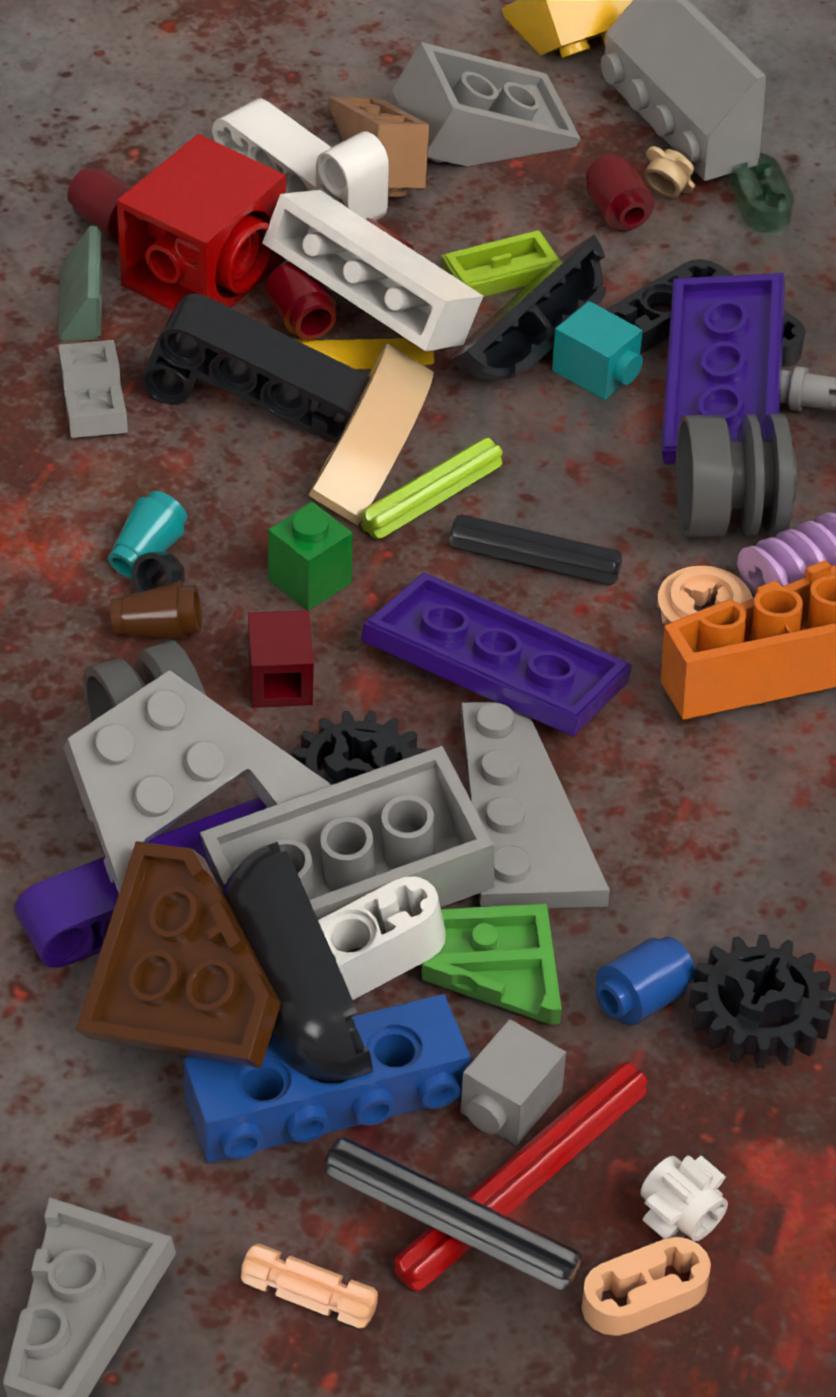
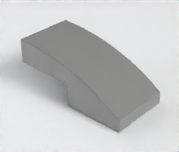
[58,340,128,438]

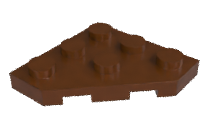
[76,841,281,1068]

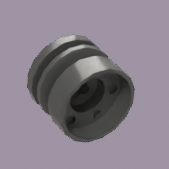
[676,414,797,537]

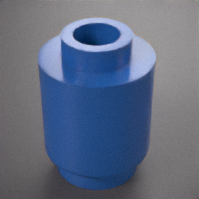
[596,936,695,1025]

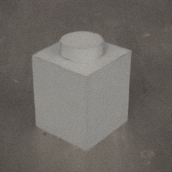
[461,1019,566,1146]

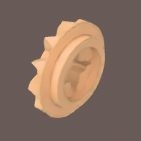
[657,566,753,625]

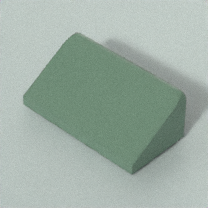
[58,226,103,340]

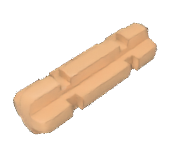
[241,1244,378,1328]

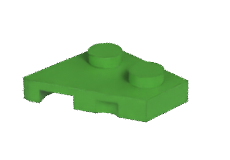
[420,903,562,1024]

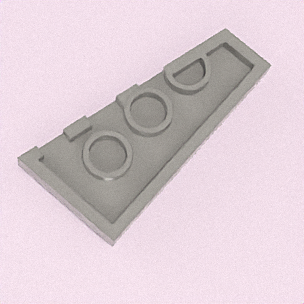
[461,702,610,908]

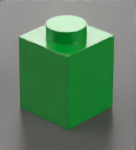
[268,502,353,611]

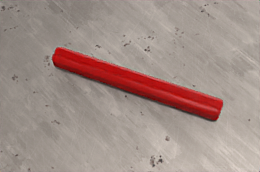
[394,1062,648,1292]

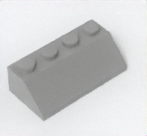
[601,0,766,181]
[200,746,494,920]

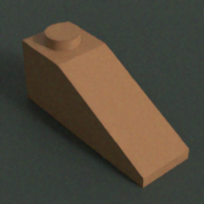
[329,97,429,197]

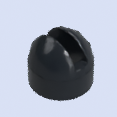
[132,551,185,592]

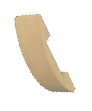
[308,343,434,526]

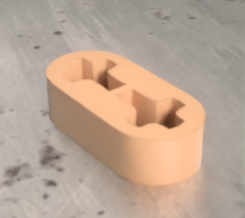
[581,1237,711,1336]

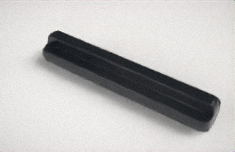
[450,514,622,585]

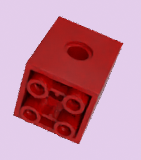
[117,134,286,311]

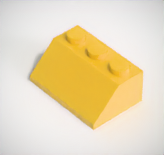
[501,0,633,59]

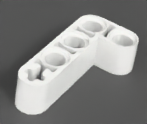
[212,98,389,221]
[318,877,446,1000]

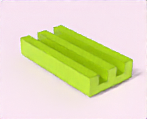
[440,230,559,297]

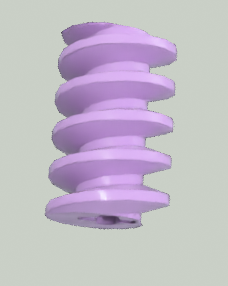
[737,509,836,597]

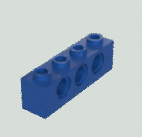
[183,994,471,1164]

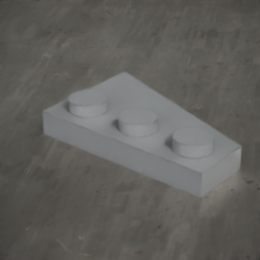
[3,1197,176,1397]

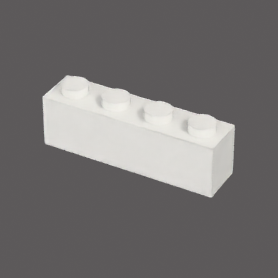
[262,190,483,351]

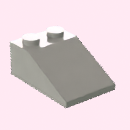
[392,42,581,166]

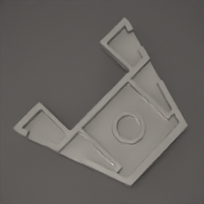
[63,670,331,893]

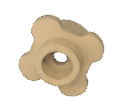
[643,146,695,198]

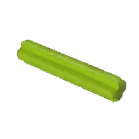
[360,438,503,540]

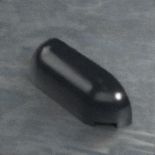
[450,235,606,381]
[223,842,373,1081]

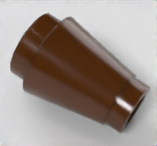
[110,580,202,640]

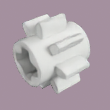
[641,1155,728,1241]

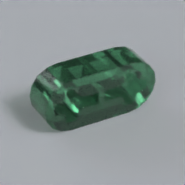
[730,152,794,233]

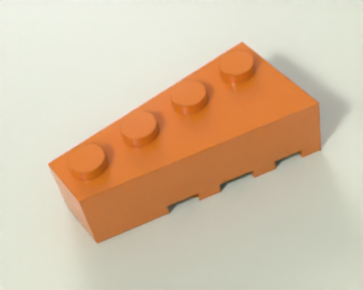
[661,560,836,720]

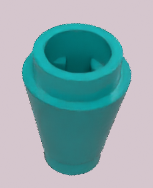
[108,491,188,578]

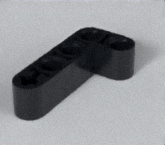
[142,294,370,444]

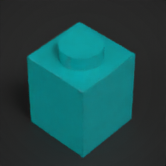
[552,301,643,400]

